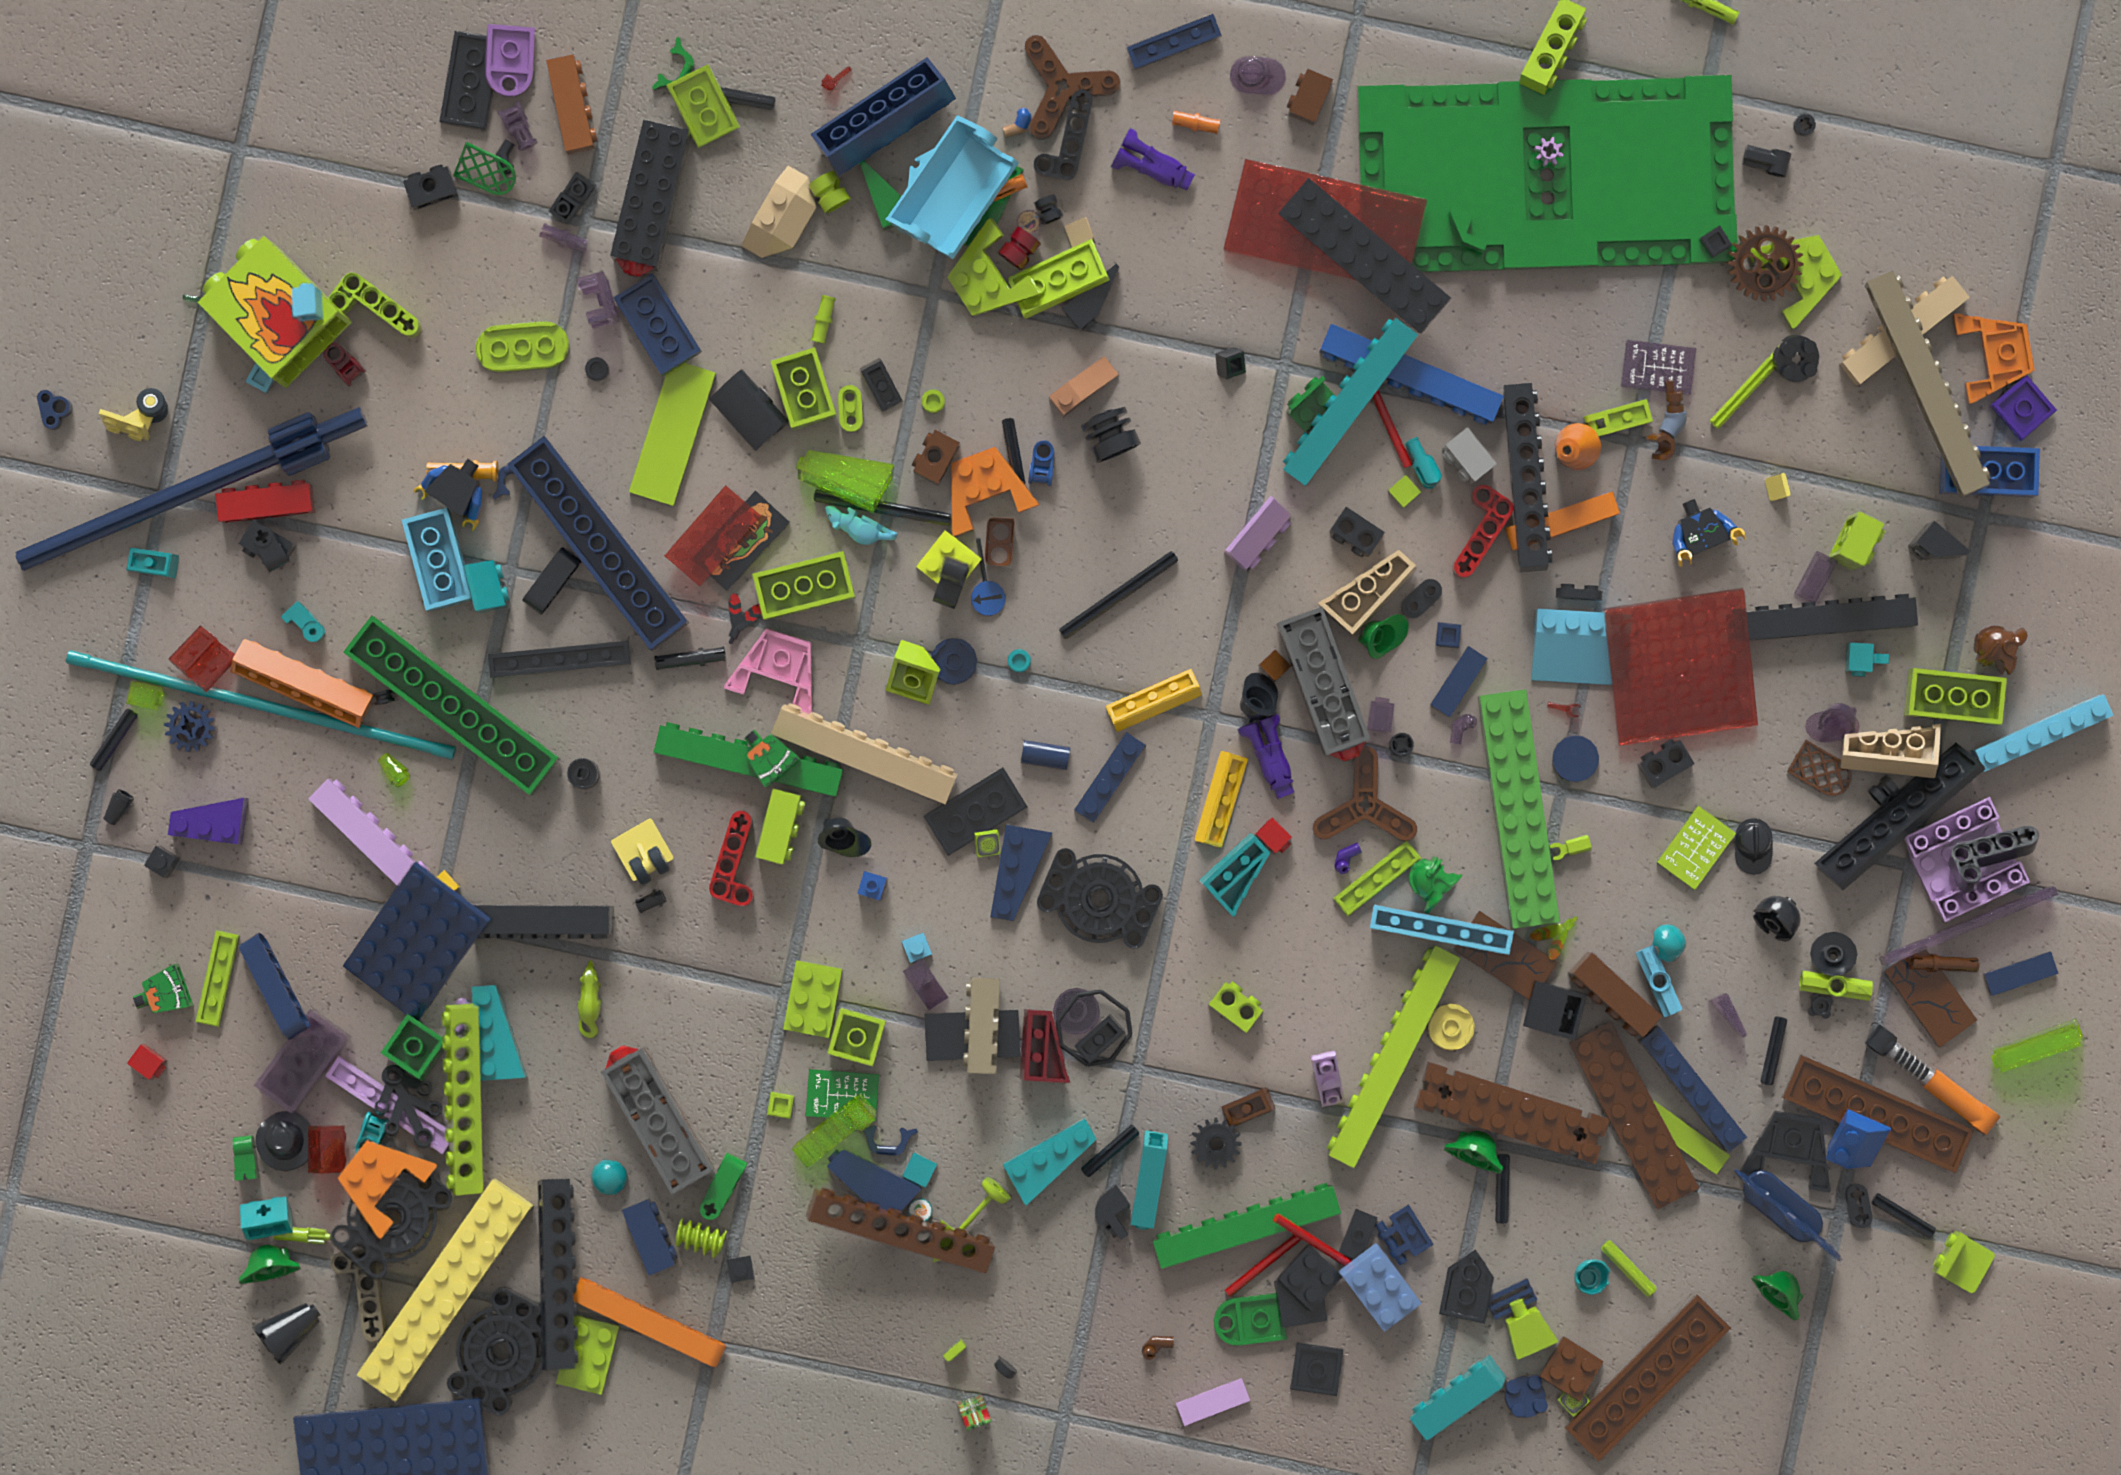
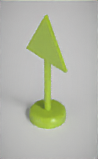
[933,1177,1011,1263]

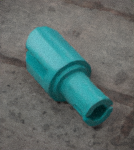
[1405,437,1442,489]

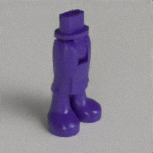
[1110,128,1195,191]
[1237,713,1294,799]

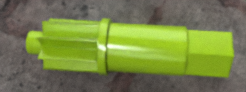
[273,1227,331,1245]

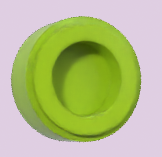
[921,390,945,414]

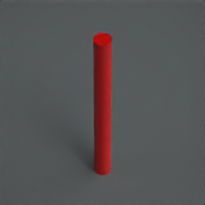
[1372,390,1412,469]
[1273,1214,1352,1267]
[1225,1235,1302,1297]

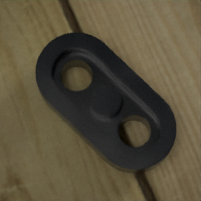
[1401,579,1442,619]
[1555,584,1603,601]

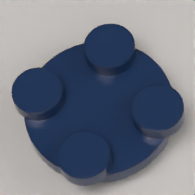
[1505,1375,1548,1418]

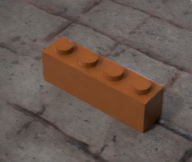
[546,54,598,154]

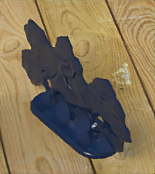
[1734,1169,1841,1261]

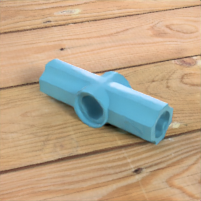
[1635,945,1682,1017]

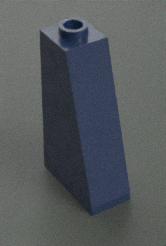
[827,1148,922,1220]

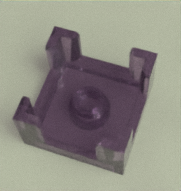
[576,271,620,329]

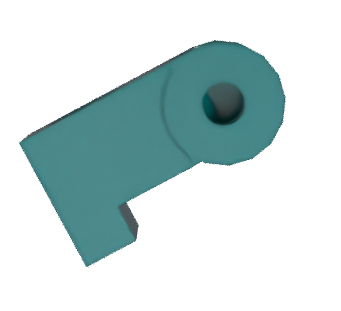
[281,601,325,642]

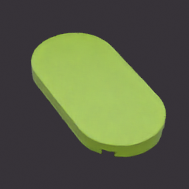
[475,321,569,373]

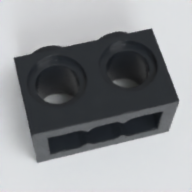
[1329,507,1385,558]
[1637,738,1695,788]

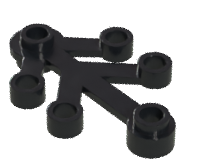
[374,1065,442,1149]

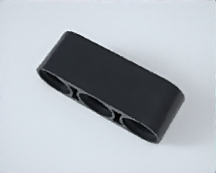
[522,547,582,615]

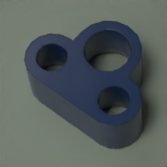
[37,390,73,430]

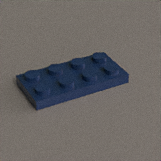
[613,273,702,377]

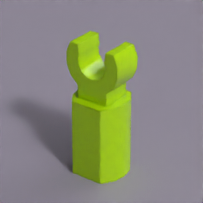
[1549,835,1592,860]

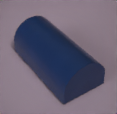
[1021,740,1070,770]

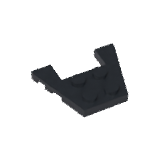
[1740,1110,1831,1193]

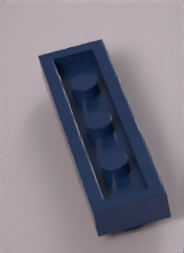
[1126,14,1222,70]
[1074,732,1145,823]

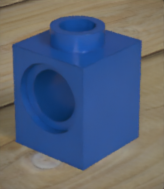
[857,871,887,900]

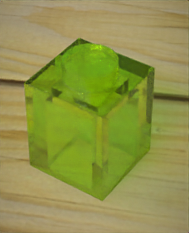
[126,681,165,711]

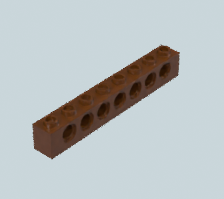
[805,1188,995,1273]

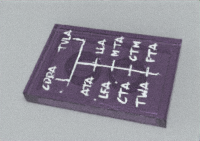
[1620,340,1696,395]

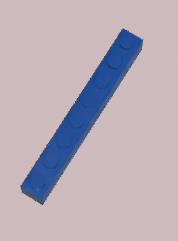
[1319,323,1504,425]

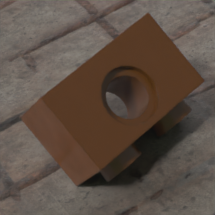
[911,430,960,486]

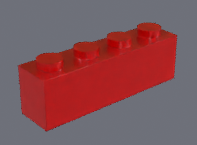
[215,480,315,523]

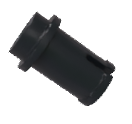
[635,889,667,914]

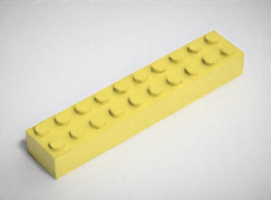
[357,1179,534,1402]

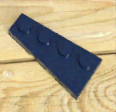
[990,825,1052,921]

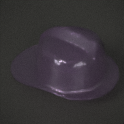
[1230,56,1286,95]
[1805,703,1860,743]

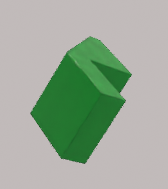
[1448,207,1488,254]

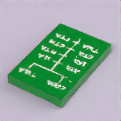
[805,1069,879,1121]

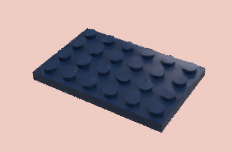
[343,861,491,1021]

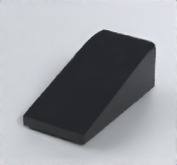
[860,358,903,412]
[1074,1014,1125,1064]

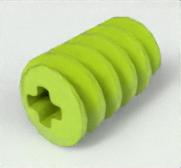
[675,1217,727,1258]

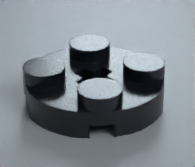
[1773,335,1819,382]

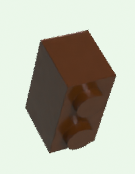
[1286,68,1333,126]

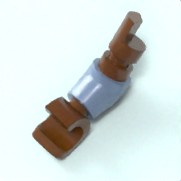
[1646,379,1687,460]

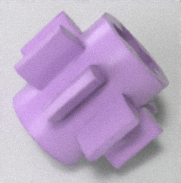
[1534,137,1563,167]

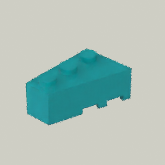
[1199,833,1270,918]

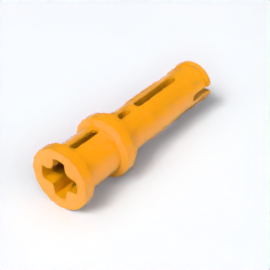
[426,460,499,482]

